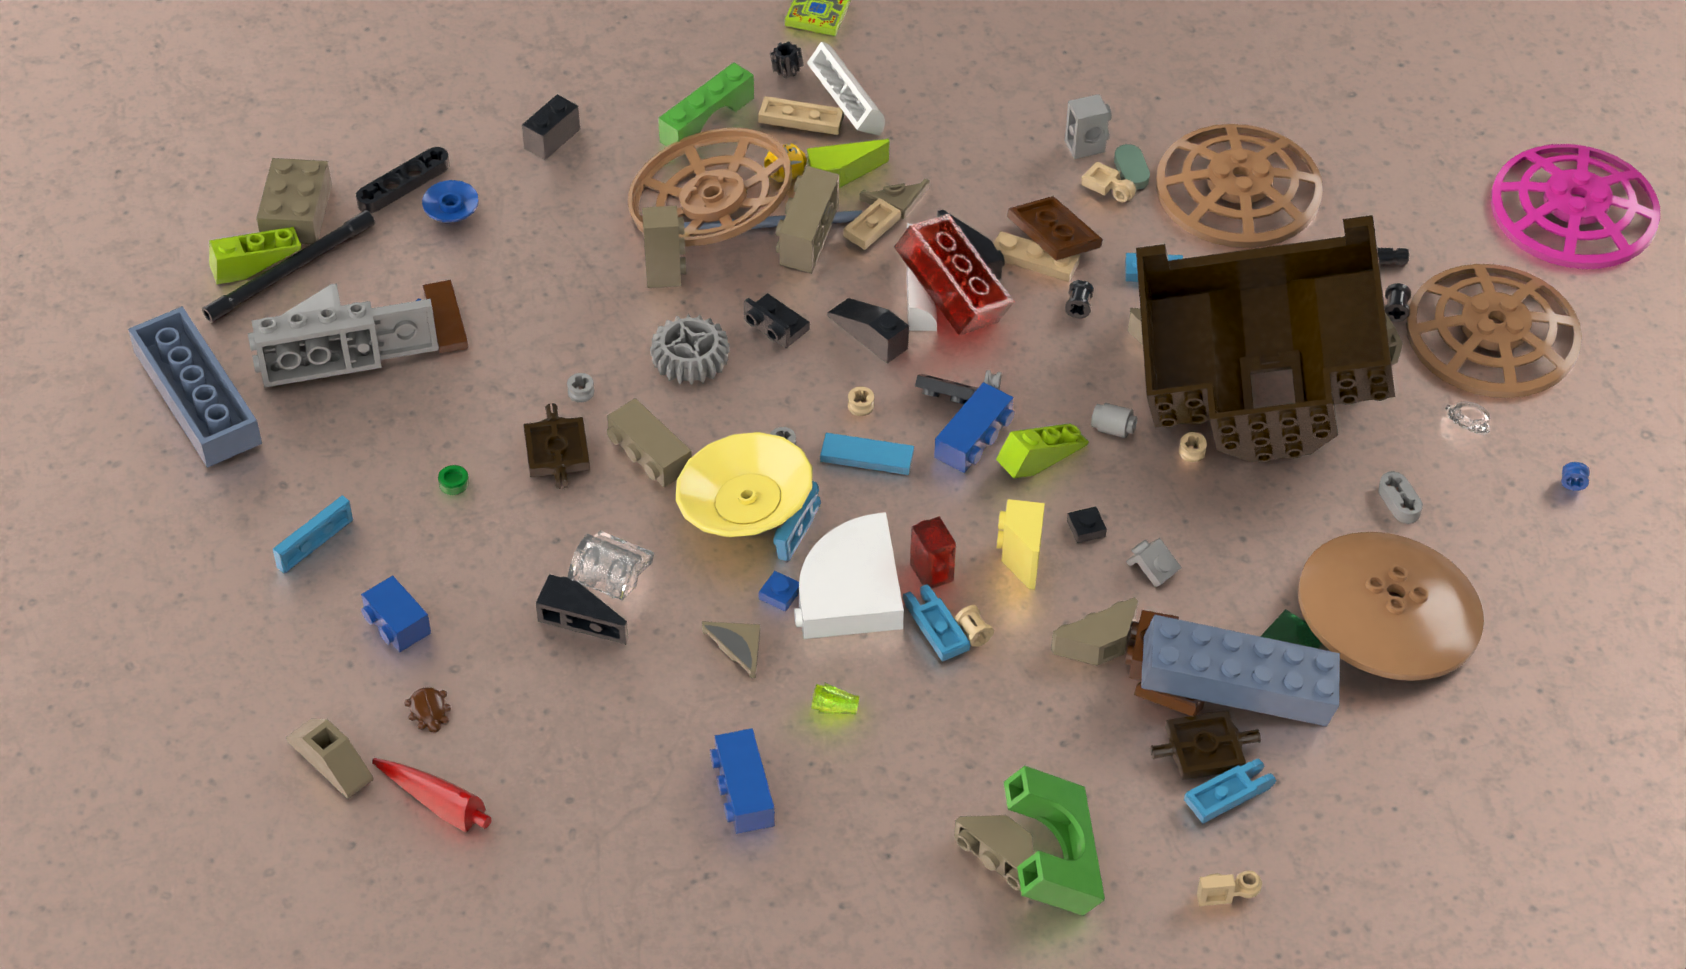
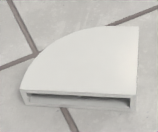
[794,512,904,639]

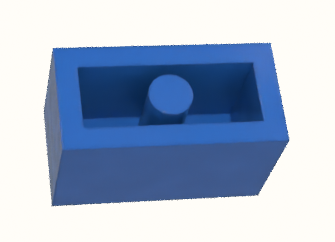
[361,576,431,652]

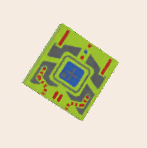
[785,0,851,36]

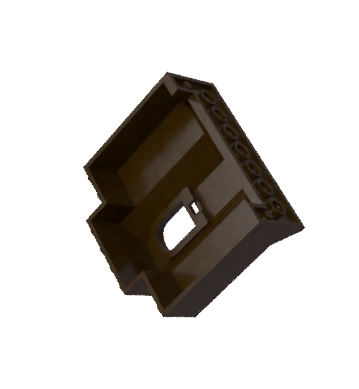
[1136,215,1396,462]

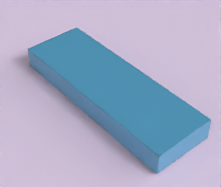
[820,433,914,475]
[273,495,353,573]

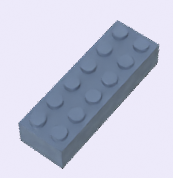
[128,306,262,468]
[1141,615,1340,727]

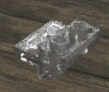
[568,530,654,600]

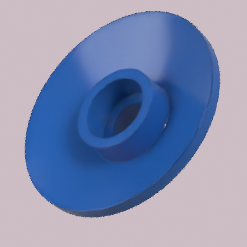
[422,180,479,223]

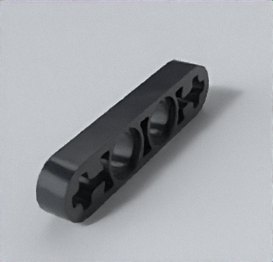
[356,147,450,213]

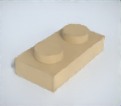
[843,198,901,249]

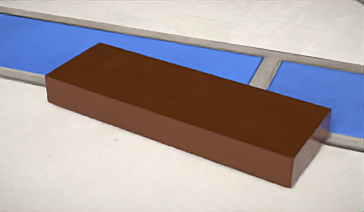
[423,280,468,354]

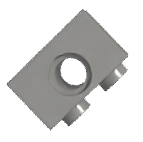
[1065,94,1111,159]

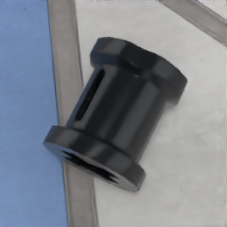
[1065,280,1094,319]
[1385,283,1411,322]

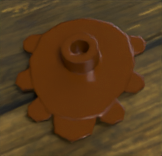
[404,687,452,733]

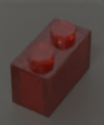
[910,516,956,589]

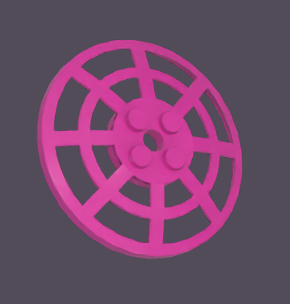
[1491,144,1660,269]

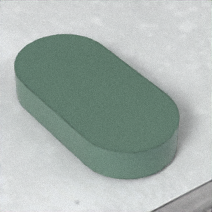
[1114,144,1150,190]

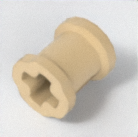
[954,605,994,647]

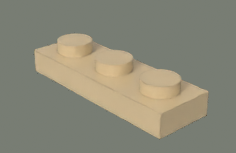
[758,96,844,135]
[994,231,1080,282]

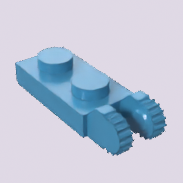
[773,481,821,562]
[903,584,970,662]
[1184,759,1276,824]

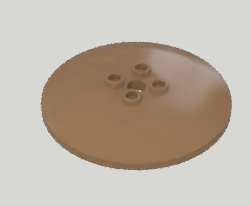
[1298,532,1484,681]

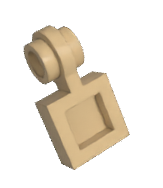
[1082,162,1136,202]
[1196,870,1262,906]

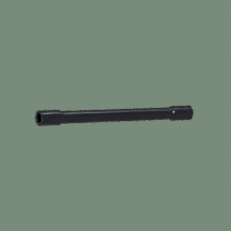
[202,210,375,323]

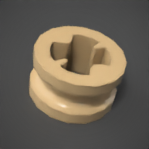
[848,387,874,416]
[1179,432,1207,462]

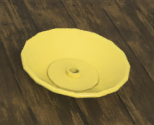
[676,432,813,538]

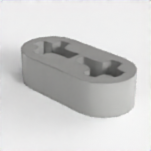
[1378,471,1423,524]

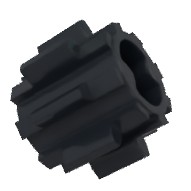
[770,41,804,78]

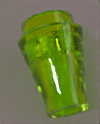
[811,682,859,715]

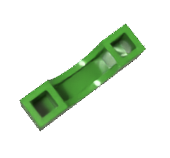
[658,62,754,146]

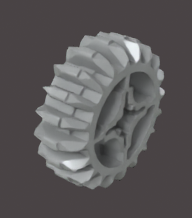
[650,314,730,385]

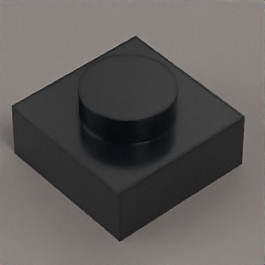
[1067,506,1107,543]

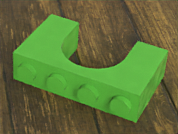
[1004,765,1105,916]

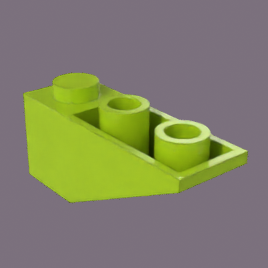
[807,139,889,188]
[209,227,301,285]
[996,423,1089,479]

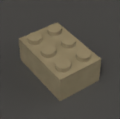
[256,158,332,245]
[776,166,839,274]

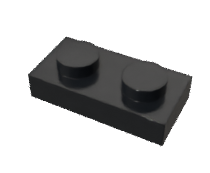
[915,374,978,404]

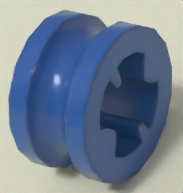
[1561,462,1590,491]

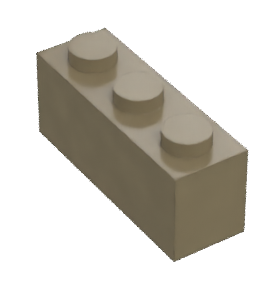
[642,205,686,288]
[607,398,692,487]

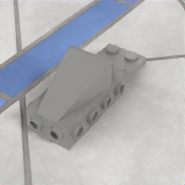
[248,283,439,388]

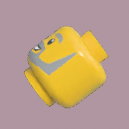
[764,143,807,182]

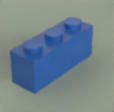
[934,382,1015,473]
[710,728,775,834]

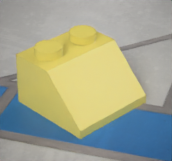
[997,499,1045,590]

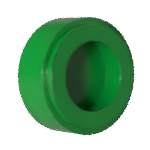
[438,465,469,495]

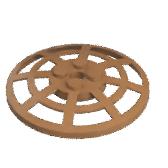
[1156,124,1323,248]
[628,128,792,247]
[1406,264,1582,398]

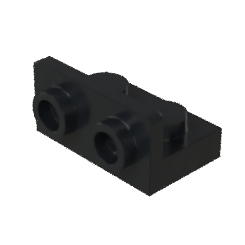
[744,293,810,348]

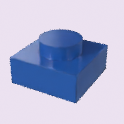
[759,571,799,612]

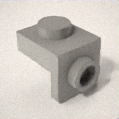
[1126,538,1182,587]

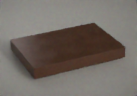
[1007,196,1103,261]

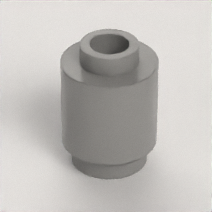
[1091,403,1137,438]

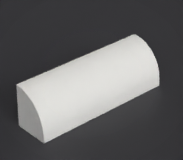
[807,42,885,136]
[906,223,937,331]

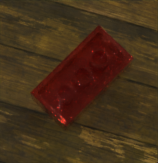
[894,214,1014,336]

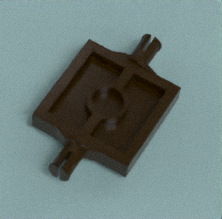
[523,403,590,489]
[1150,710,1261,780]

